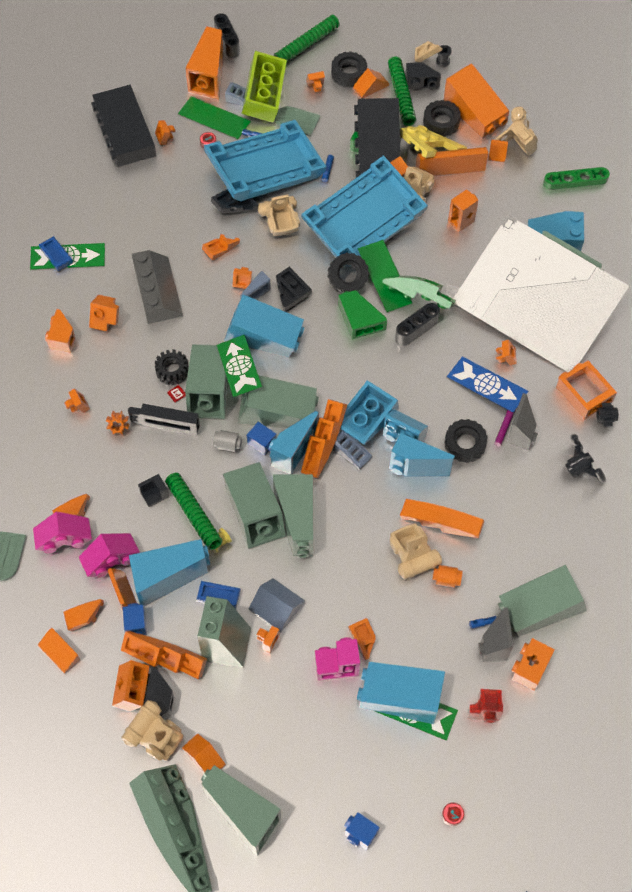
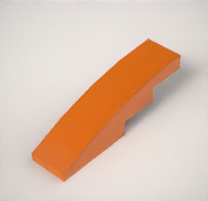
[301,399,347,478]
[400,499,485,538]
[121,631,207,679]

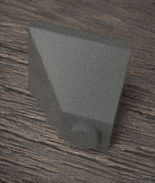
[507,393,538,450]
[478,607,513,662]

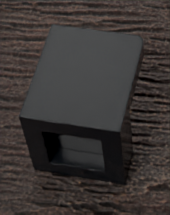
[138,474,169,507]

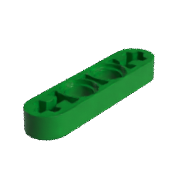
[543,167,610,190]

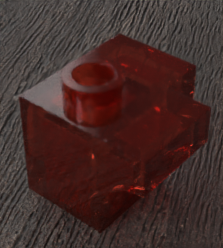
[467,689,503,723]

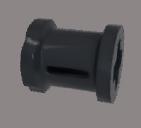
[436,45,452,67]

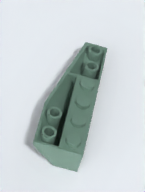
[129,764,212,892]

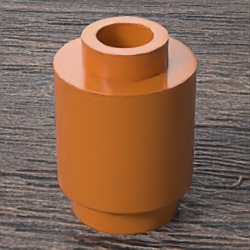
[432,565,463,588]

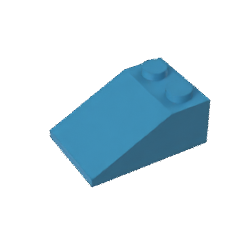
[528,211,584,251]
[340,380,399,445]
[269,411,319,474]
[389,433,455,477]

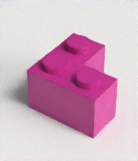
[33,511,92,554]
[79,533,140,578]
[315,637,360,681]

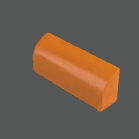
[416,147,488,176]

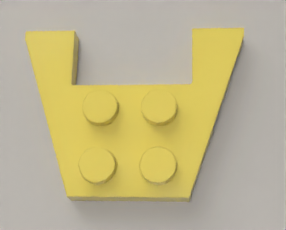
[400,125,467,158]

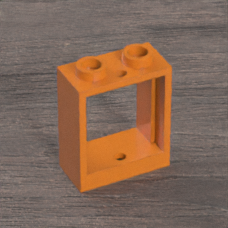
[556,360,617,420]

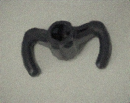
[565,434,606,483]

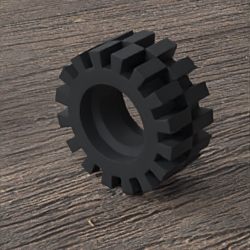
[155,349,189,386]

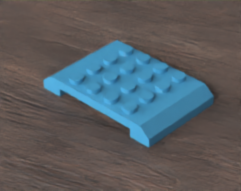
[204,120,326,201]
[301,156,428,268]

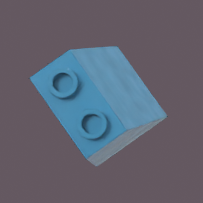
[224,295,305,358]
[129,539,210,607]
[357,662,445,724]

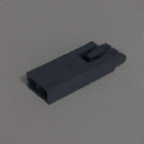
[128,403,200,435]

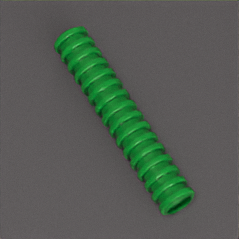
[273,14,340,63]
[387,56,417,126]
[165,472,222,550]

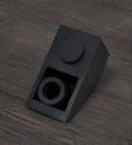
[405,62,441,89]

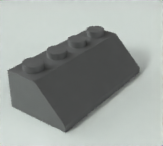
[131,250,183,324]

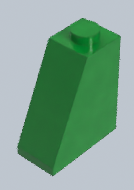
[338,290,387,340]

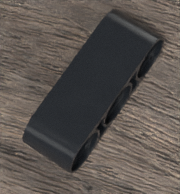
[214,13,240,58]
[395,303,440,346]

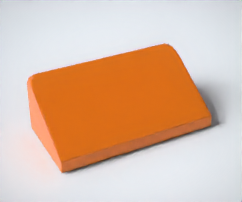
[108,568,137,610]
[38,628,80,674]

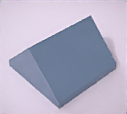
[248,578,305,633]

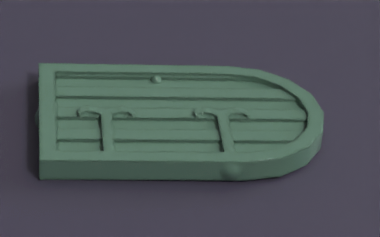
[275,106,320,137]
[0,531,27,582]

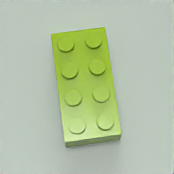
[241,51,287,123]

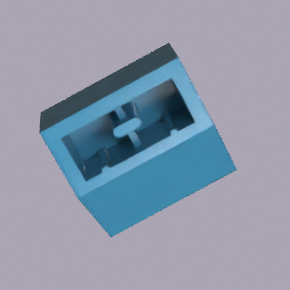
[383,409,428,442]

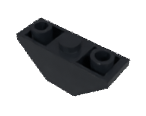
[143,667,174,720]

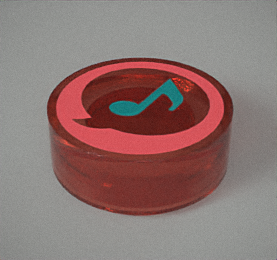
[200,132,217,148]
[442,802,464,826]

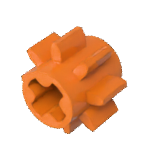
[106,411,130,435]

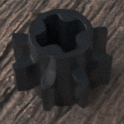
[596,403,619,427]

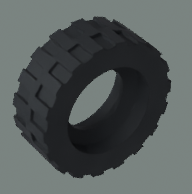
[331,51,367,88]
[423,100,461,137]
[327,253,369,293]
[444,419,488,463]

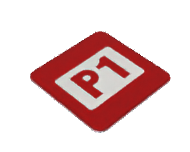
[167,385,186,402]

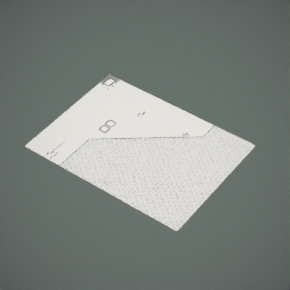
[453,215,629,372]

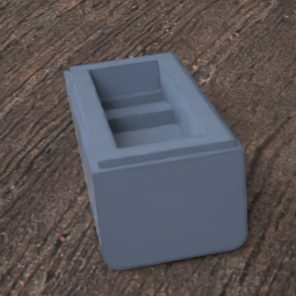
[225,82,246,106]
[240,271,271,299]
[333,430,372,470]

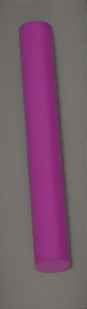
[494,409,516,446]

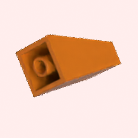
[185,26,224,100]
[443,63,509,138]

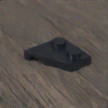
[211,189,258,213]
[276,266,312,311]

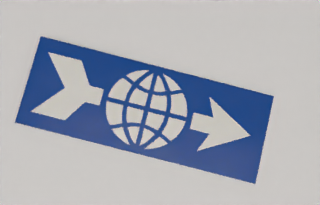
[446,356,529,412]

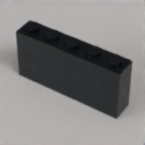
[91,84,156,167]
[354,98,400,179]

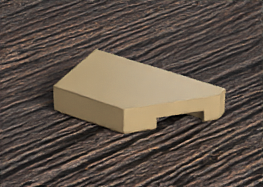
[415,41,442,62]

